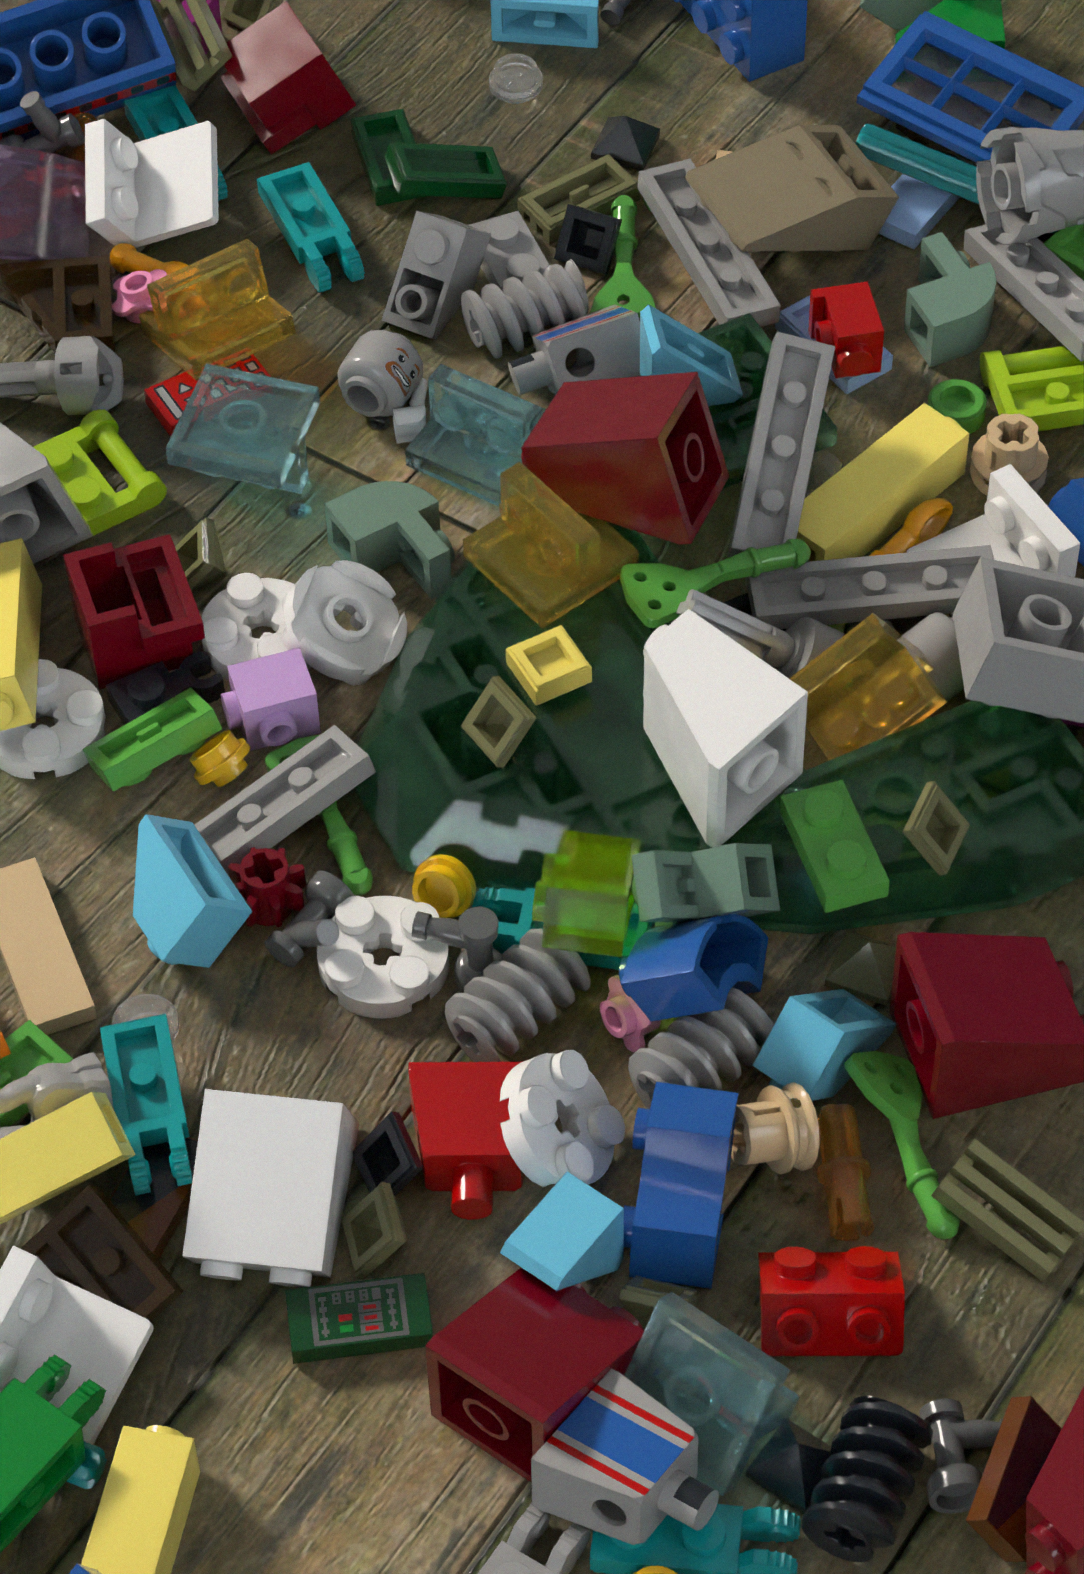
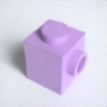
[221,648,321,751]

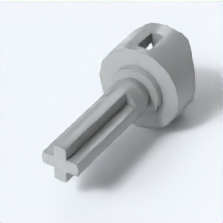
[0,336,124,415]
[676,589,852,712]

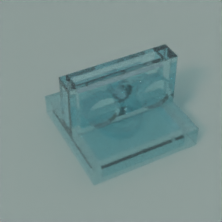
[166,364,320,494]
[405,364,546,510]
[624,1292,800,1496]

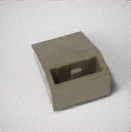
[685,125,899,253]

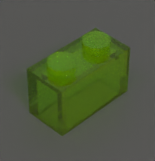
[532,830,642,957]

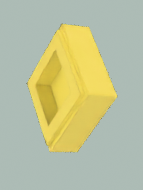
[506,625,592,706]

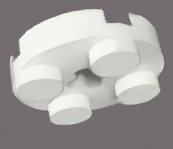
[282,560,407,686]
[201,573,311,681]
[0,659,106,779]
[317,896,449,1019]
[500,1050,625,1187]

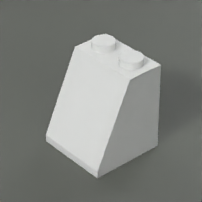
[643,609,808,848]
[183,1089,359,1288]

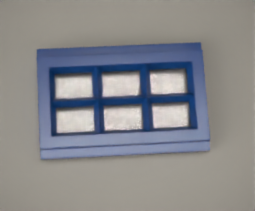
[856,11,1084,163]

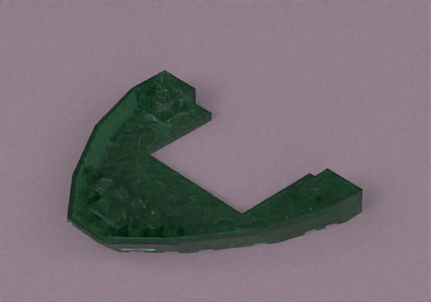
[353,313,1084,934]

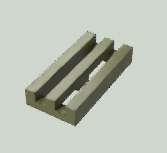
[150,0,232,91]
[517,154,641,245]
[931,1139,1084,1282]

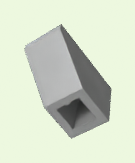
[382,211,491,339]

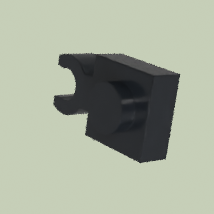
[106,652,225,725]

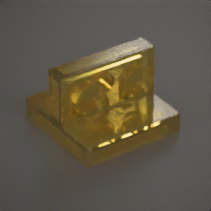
[139,239,296,381]
[463,461,638,628]
[789,613,947,780]

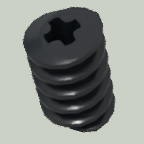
[801,1396,934,1562]

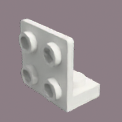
[85,119,219,248]
[907,464,1080,616]
[0,1246,154,1445]

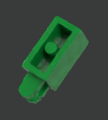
[0,1354,107,1554]

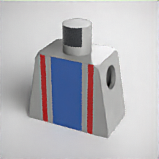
[508,305,640,395]
[531,1368,719,1545]

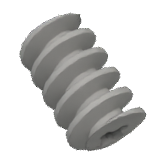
[461,259,589,359]
[445,928,591,1062]
[628,987,774,1109]

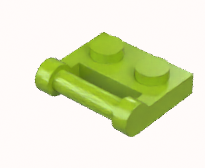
[979,346,1084,431]
[33,409,167,536]

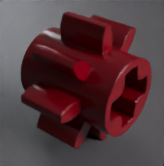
[228,847,306,927]

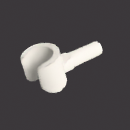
[392,378,428,444]

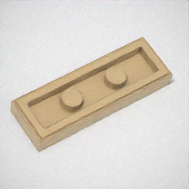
[0,857,97,1035]

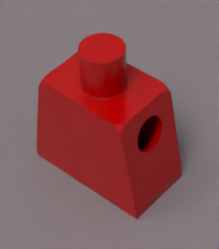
[408,1062,525,1220]

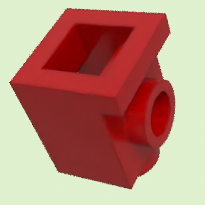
[808,281,884,379]

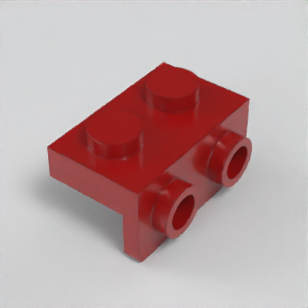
[758,1246,905,1356]

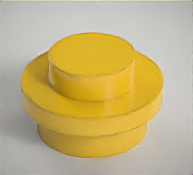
[189,730,251,787]
[412,854,476,918]

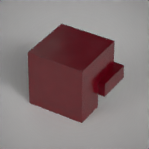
[219,1,356,155]
[63,534,205,690]

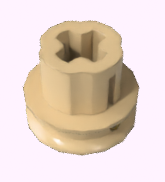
[969,414,1049,495]
[731,1082,820,1175]

